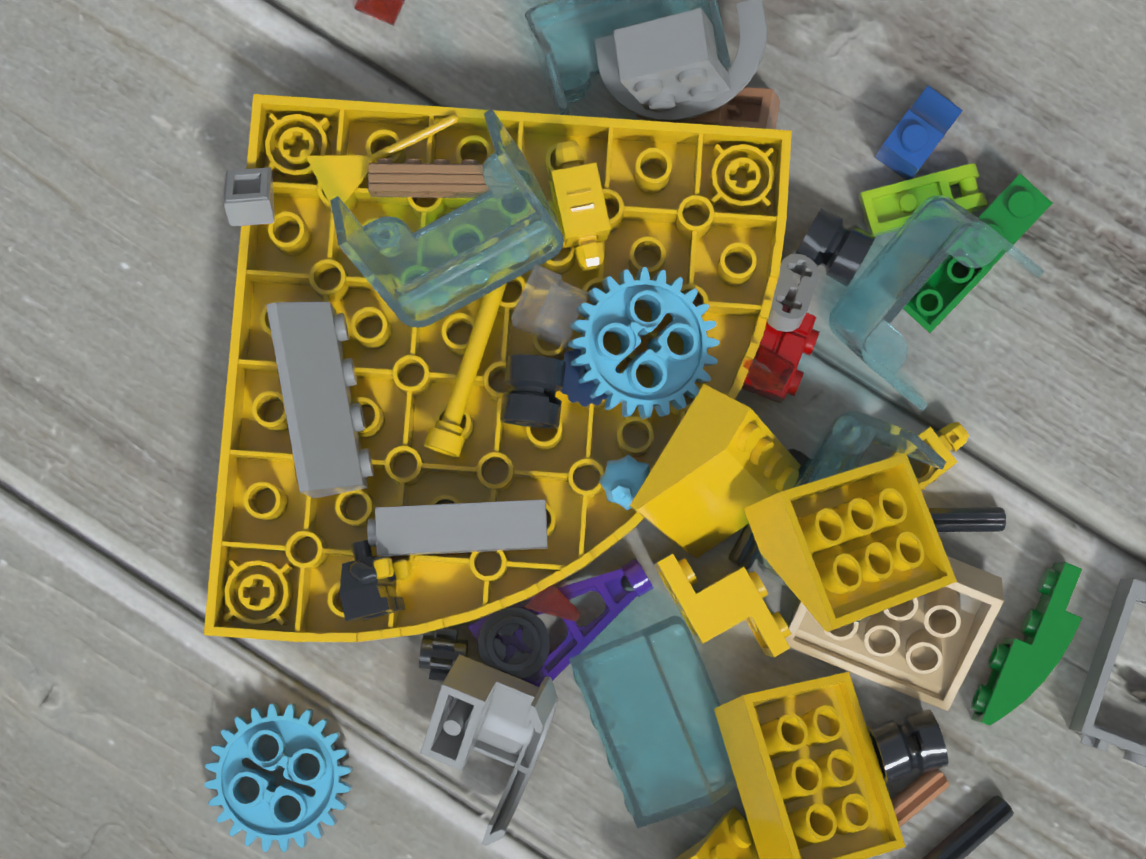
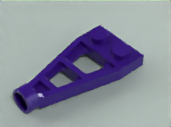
[468,558,654,687]

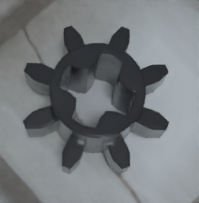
[419,628,468,681]

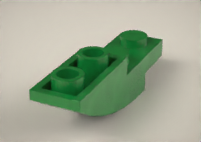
[898,174,1053,333]
[971,562,1082,726]

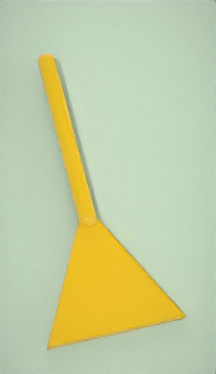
[306,114,458,215]

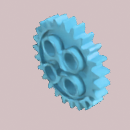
[568,267,719,419]
[204,703,353,852]

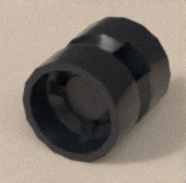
[795,207,876,286]
[500,354,566,428]
[868,709,949,783]

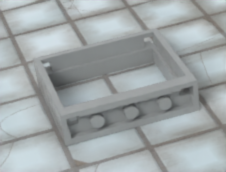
[1069,578,1146,767]

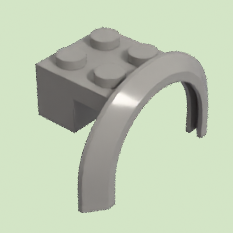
[595,0,767,121]
[420,654,558,846]

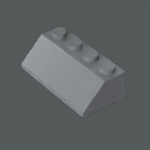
[266,302,374,498]

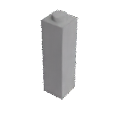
[367,500,548,556]

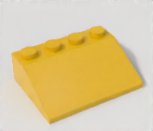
[630,384,801,559]
[743,453,957,632]
[714,672,906,859]

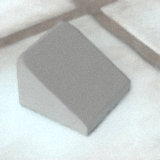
[223,167,275,226]

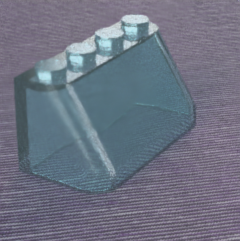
[569,615,737,829]

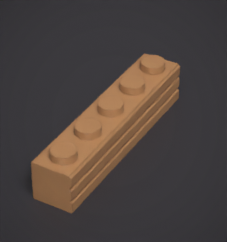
[368,158,513,199]

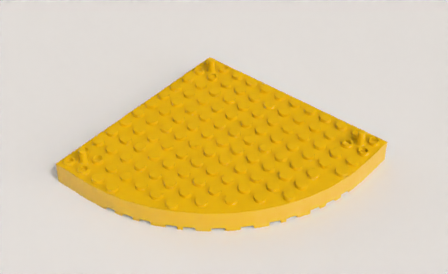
[204,94,792,642]

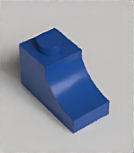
[874,86,963,180]

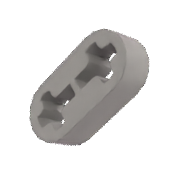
[767,254,819,332]

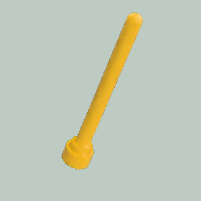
[424,244,516,457]

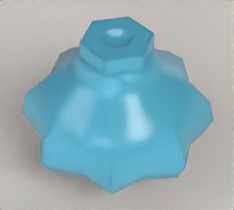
[599,455,650,510]

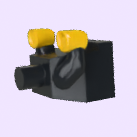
[340,540,413,621]

